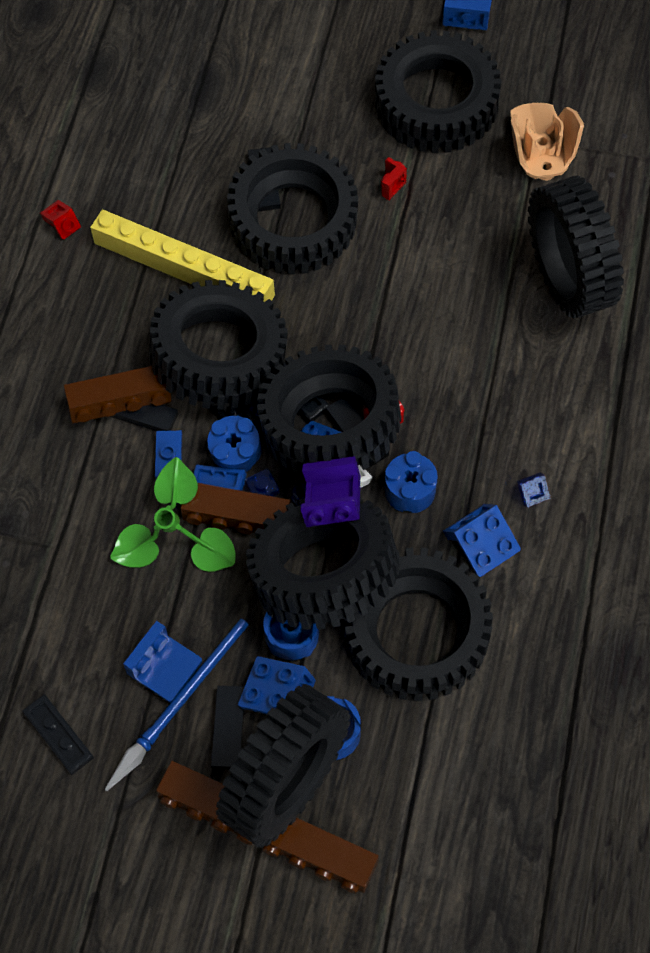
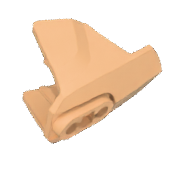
[510,103,584,181]

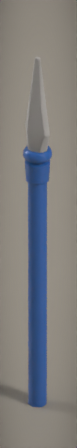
[105,619,249,791]

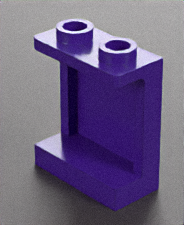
[301,456,361,527]

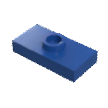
[155,430,182,479]
[194,465,247,491]

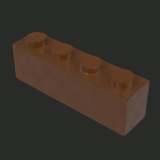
[64,366,171,424]
[181,483,291,534]

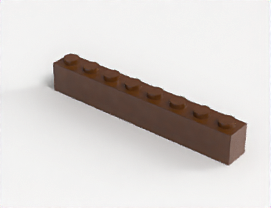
[156,761,379,894]

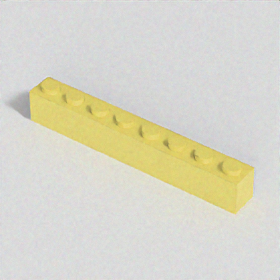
[90,209,275,302]

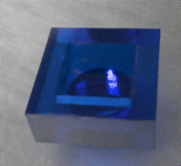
[245,469,280,497]
[517,472,550,507]

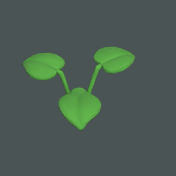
[110,457,236,572]

